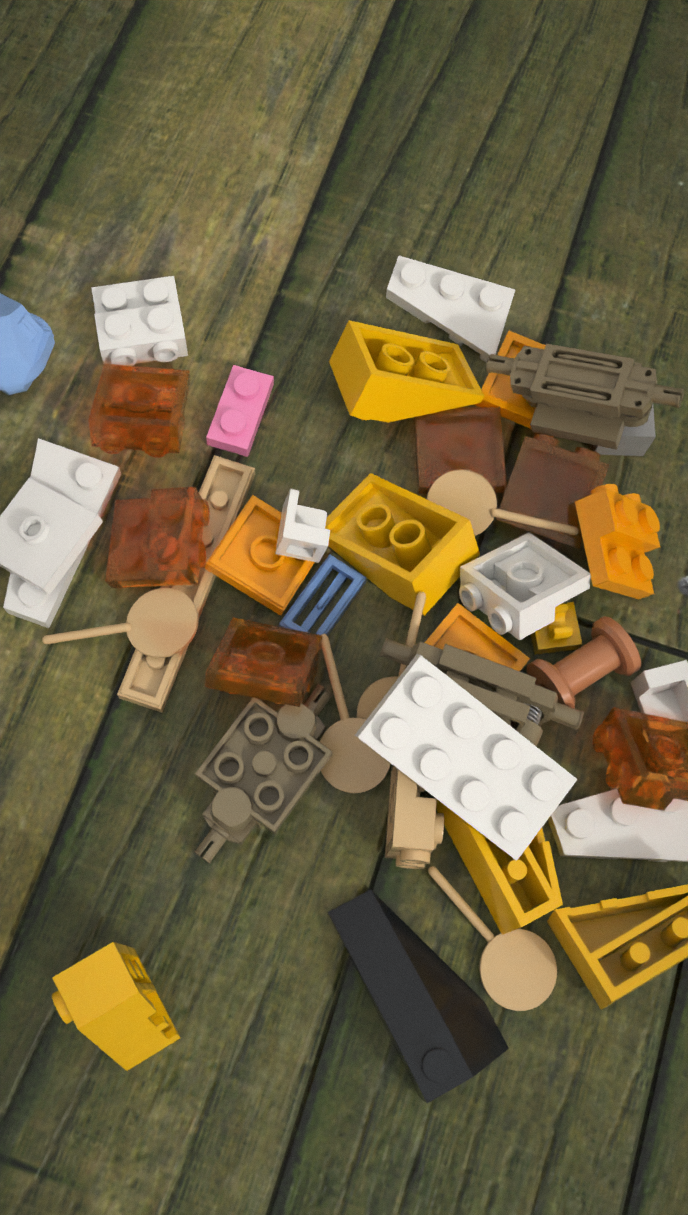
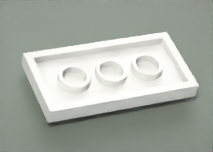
[355,654,577,861]

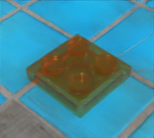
[413,407,507,494]

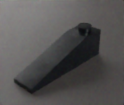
[328,889,509,1103]

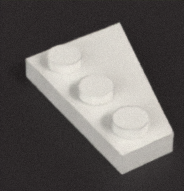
[386,256,515,363]
[548,771,688,862]

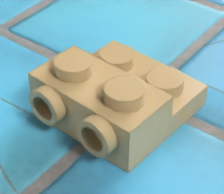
[385,764,444,869]

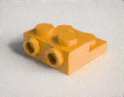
[575,484,660,599]

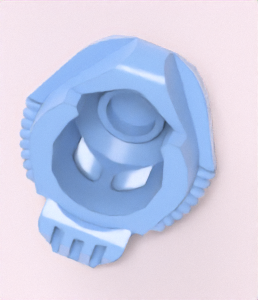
[0,293,55,395]

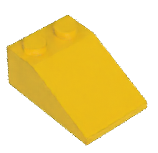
[329,320,485,423]
[325,473,480,616]

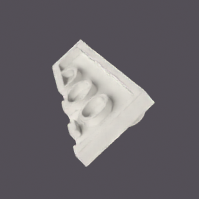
[3,438,121,628]

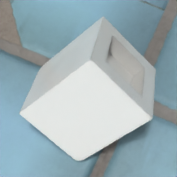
[275,489,330,563]
[631,660,688,733]

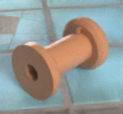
[527,616,641,709]

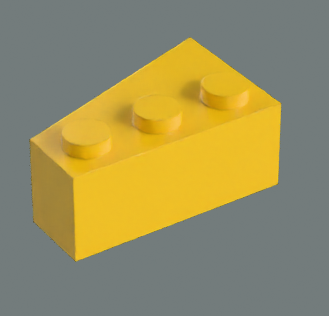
[436,800,563,935]
[547,884,688,1010]
[52,942,181,1071]

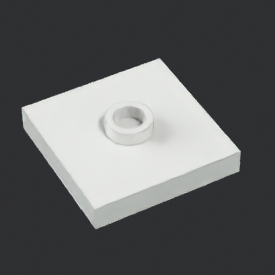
[0,477,103,595]

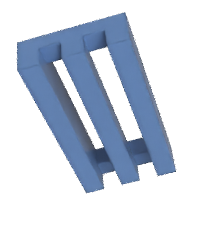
[279,554,367,653]

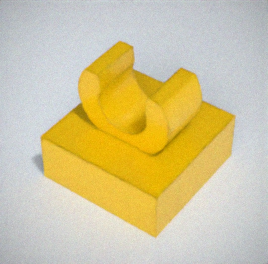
[531,602,582,654]

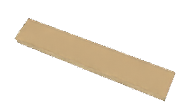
[117,455,255,713]

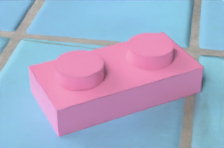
[206,365,274,457]

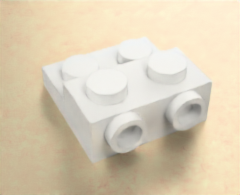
[91,276,188,368]
[459,532,591,640]

